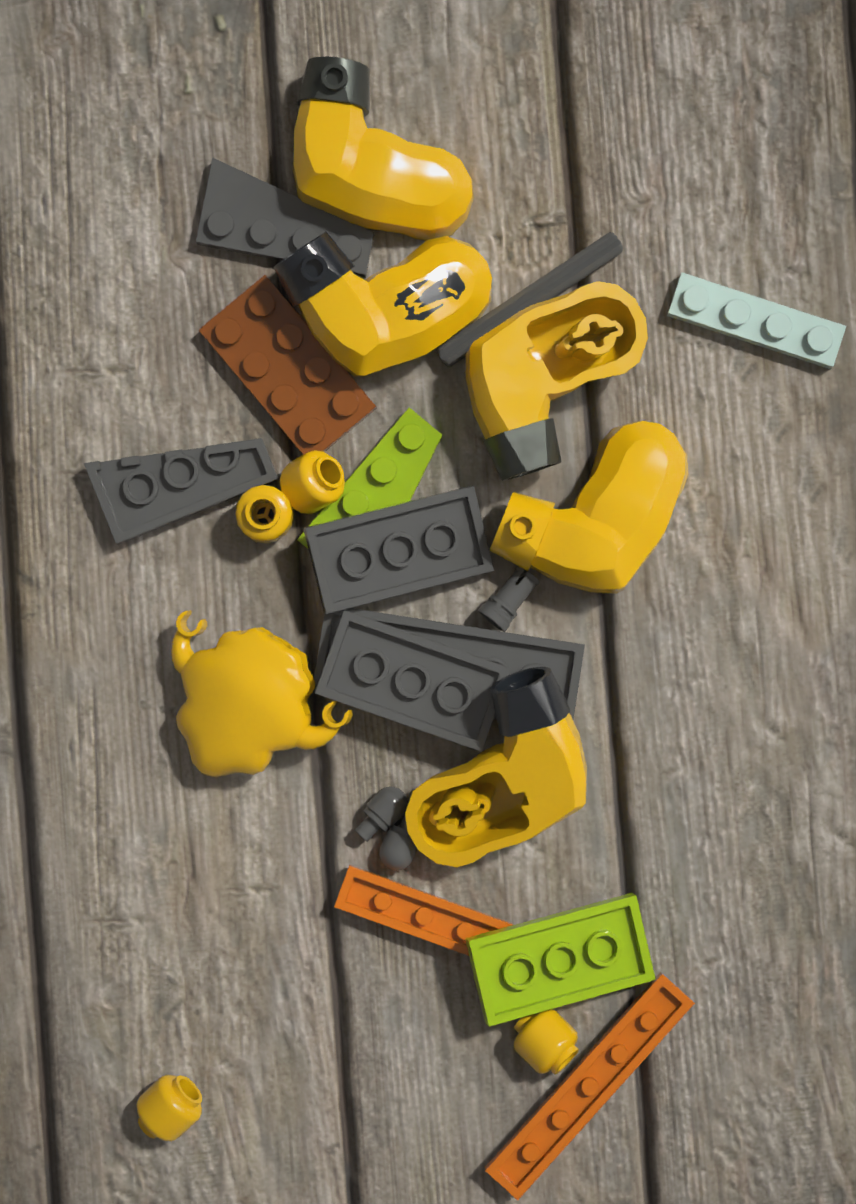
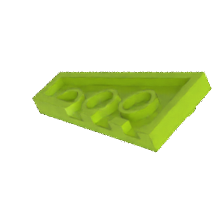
[297,407,442,549]

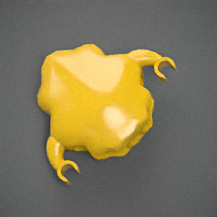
[171,610,353,778]

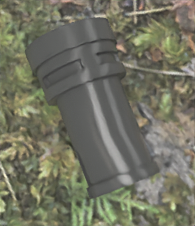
[478,566,540,632]

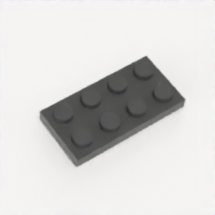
[303,486,494,614]
[315,610,511,752]

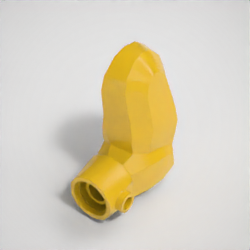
[490,421,689,594]

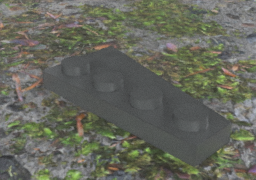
[196,157,374,277]

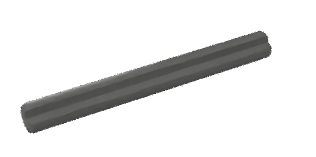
[436,232,623,367]

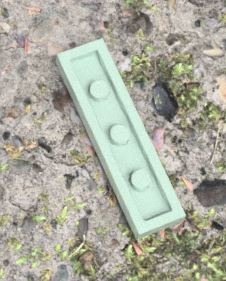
[667,272,846,369]

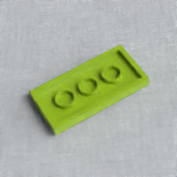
[465,893,656,1027]

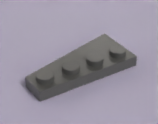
[84,438,279,545]

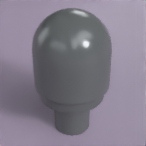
[355,786,408,842]
[379,815,418,871]

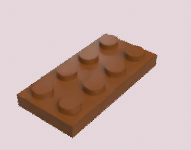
[199,275,377,454]

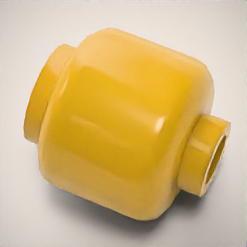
[280,450,345,514]
[235,485,294,544]
[514,1009,579,1075]
[136,1075,202,1142]

